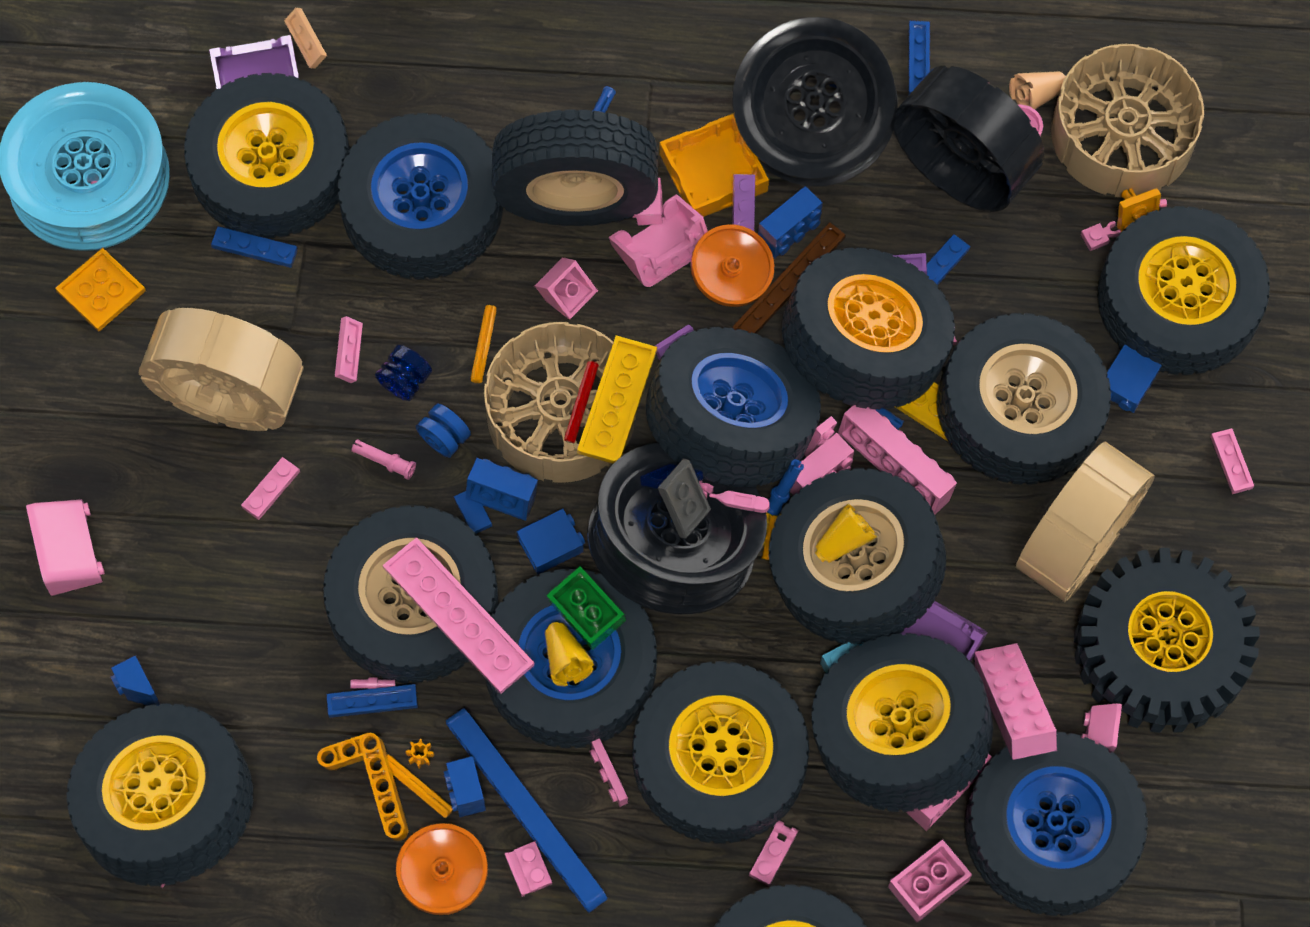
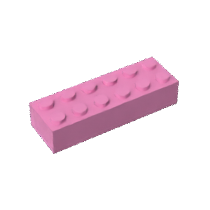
[838,405,957,514]
[975,643,1057,760]

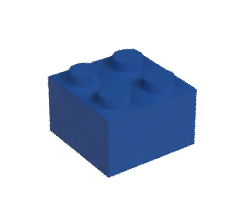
[444,756,486,817]

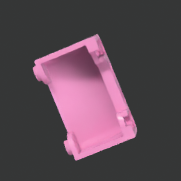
[609,194,708,287]
[26,499,104,596]

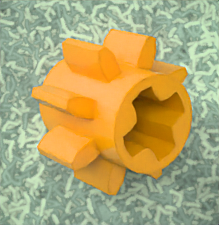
[406,739,434,769]

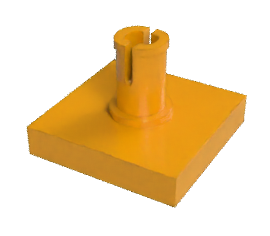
[1117,188,1161,232]

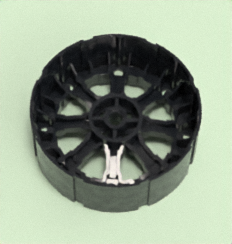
[892,66,1045,212]

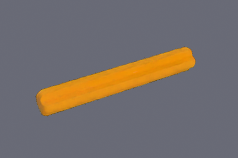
[471,305,497,384]
[380,754,453,818]

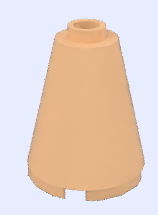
[1009,72,1066,110]

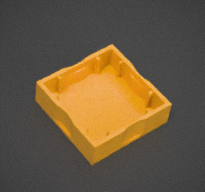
[659,113,769,217]

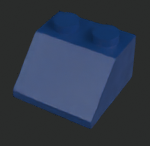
[111,656,160,706]

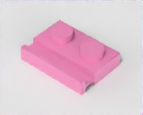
[505,841,552,897]

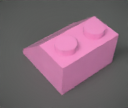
[535,257,598,319]
[1081,703,1122,753]

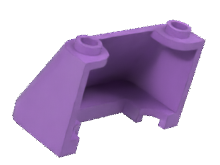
[209,35,299,89]
[899,601,987,661]

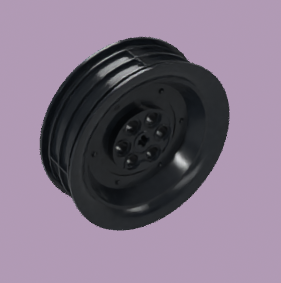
[733,17,898,187]
[587,443,767,615]

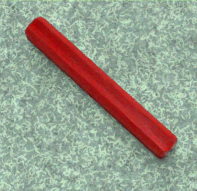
[564,361,599,443]

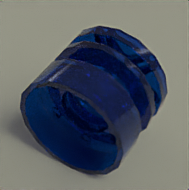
[375,345,432,401]

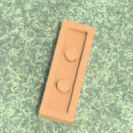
[284,8,327,68]

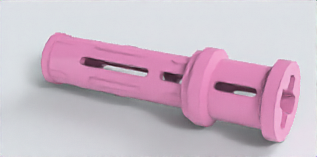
[352,439,416,480]

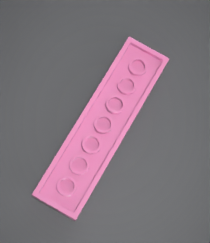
[383,537,534,694]

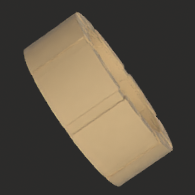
[1051,44,1204,197]
[139,308,303,431]
[484,322,636,483]
[1016,441,1155,602]

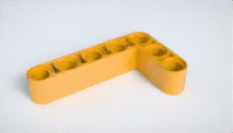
[317,733,409,841]

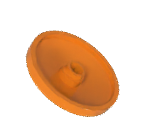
[691,225,774,307]
[396,824,488,915]

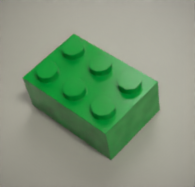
[546,566,626,650]

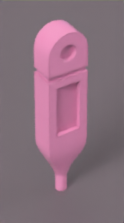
[710,491,769,513]

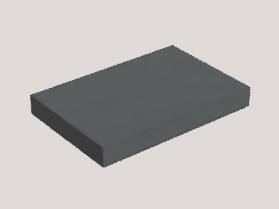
[658,459,711,538]

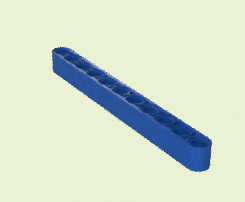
[445,708,608,913]

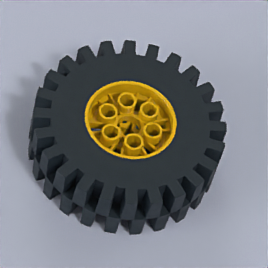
[1074,548,1260,733]

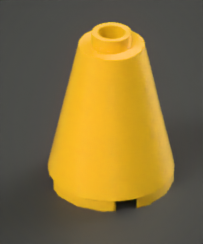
[815,503,877,563]
[545,622,594,686]

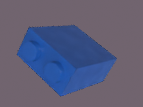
[1107,345,1162,413]
[517,509,585,575]

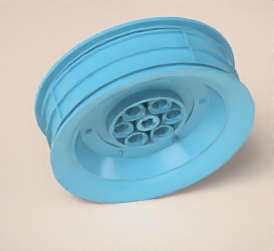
[0,82,170,251]

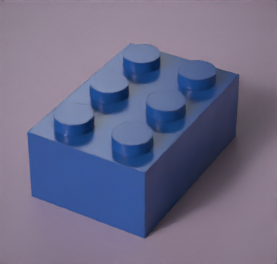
[758,186,823,259]
[466,458,538,521]

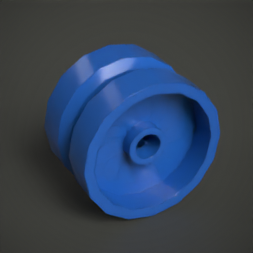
[416,403,471,458]

